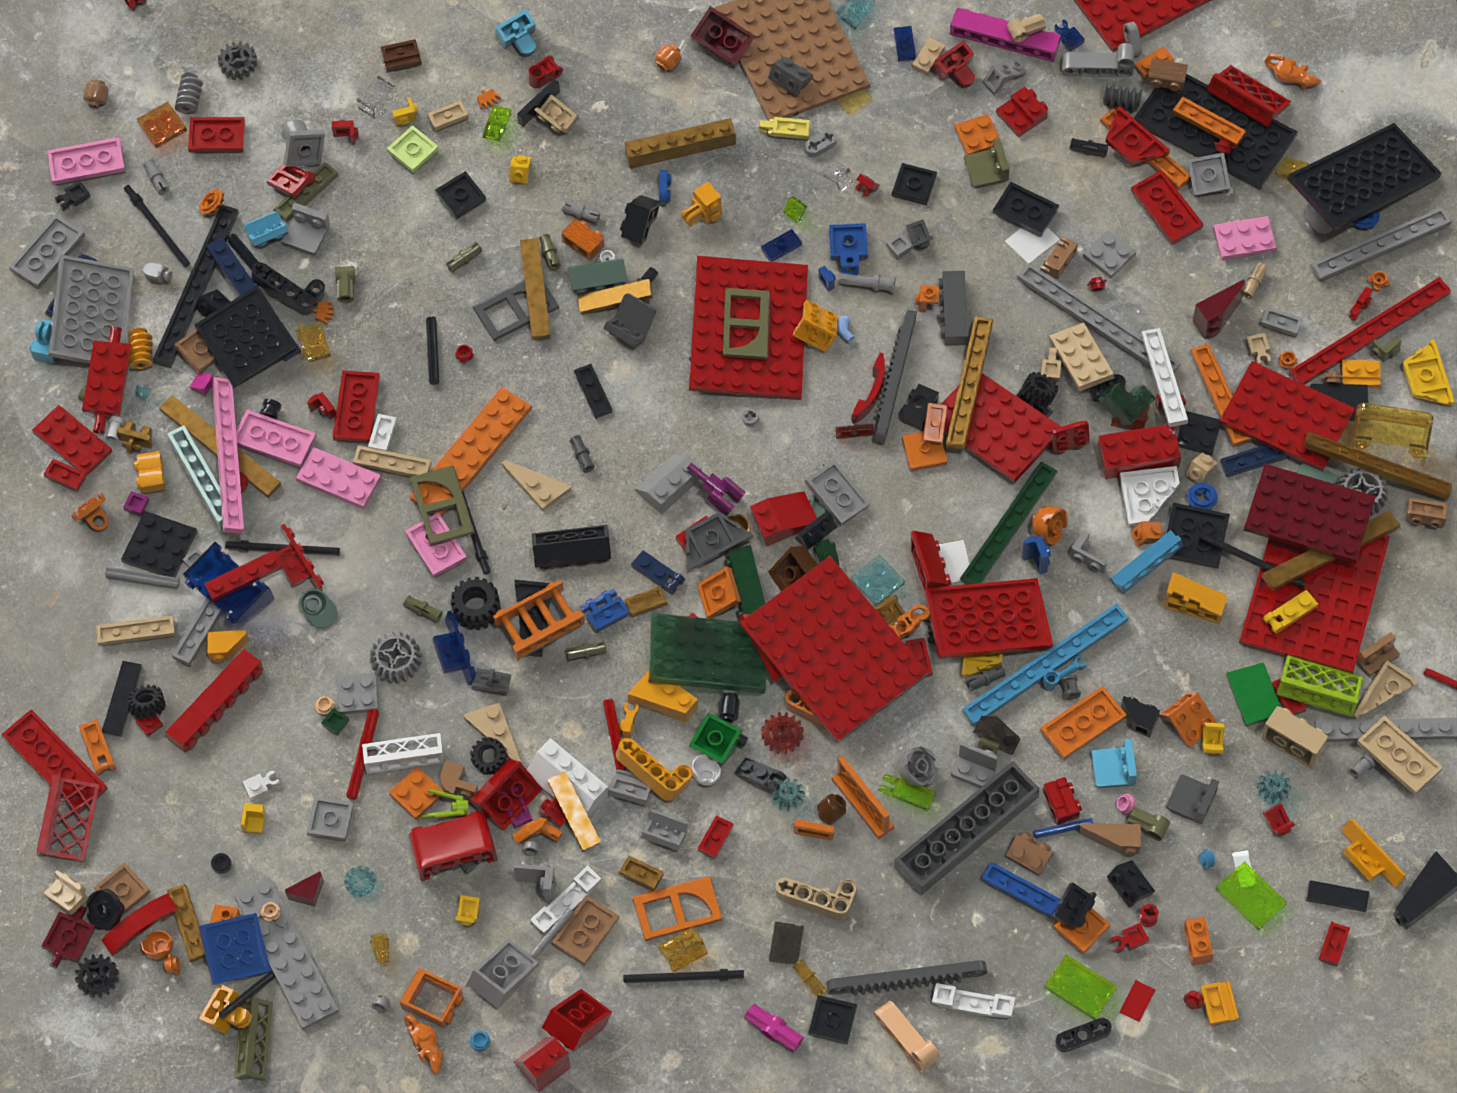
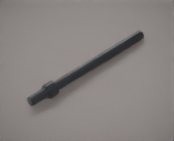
[124,185,190,267]
[462,491,491,574]
[1199,532,1307,588]
[225,540,340,555]
[623,968,744,983]

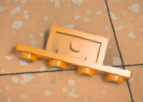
[1341,819,1406,888]

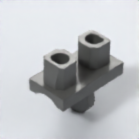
[473,668,511,694]

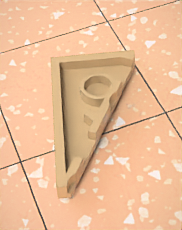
[501,460,572,511]
[1352,660,1418,720]
[464,703,521,762]

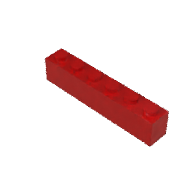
[165,649,264,753]

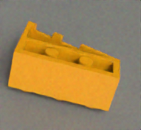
[1164,572,1227,624]
[628,666,699,722]

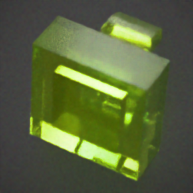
[783,196,808,223]

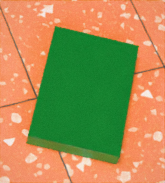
[1226,662,1281,727]

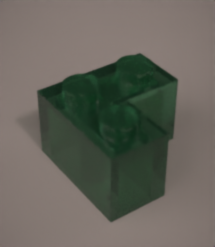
[1098,383,1156,426]

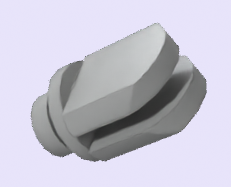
[143,262,173,283]

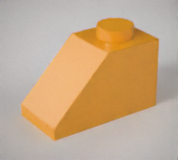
[208,630,249,663]

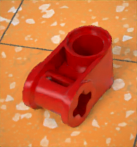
[528,55,563,88]

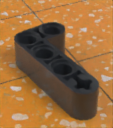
[251,262,325,315]

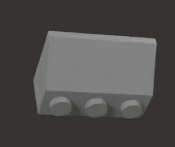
[635,453,702,514]

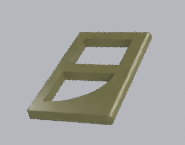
[723,288,770,360]
[410,466,474,546]

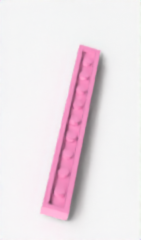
[212,377,244,534]

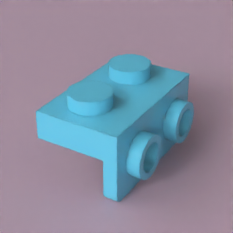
[244,211,289,246]

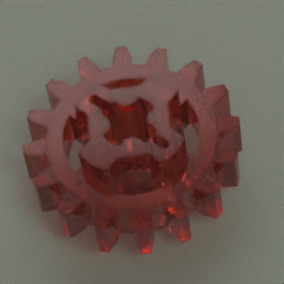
[761,712,804,754]

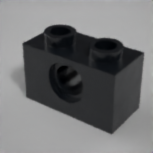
[900,384,939,431]

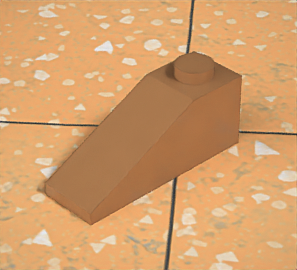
[1080,823,1141,856]

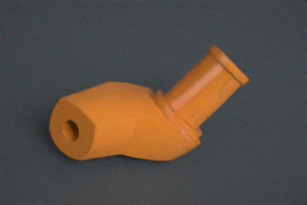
[513,817,563,844]

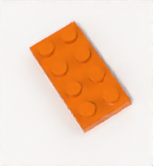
[1040,686,1127,760]

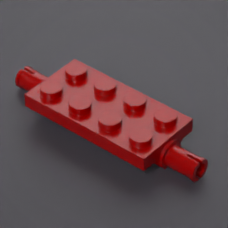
[82,326,132,434]

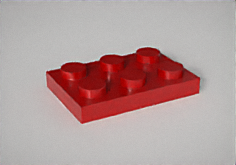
[188,117,245,152]

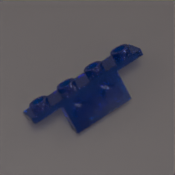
[432,610,476,685]

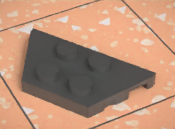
[686,512,753,572]

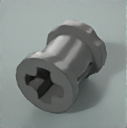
[1060,675,1081,700]

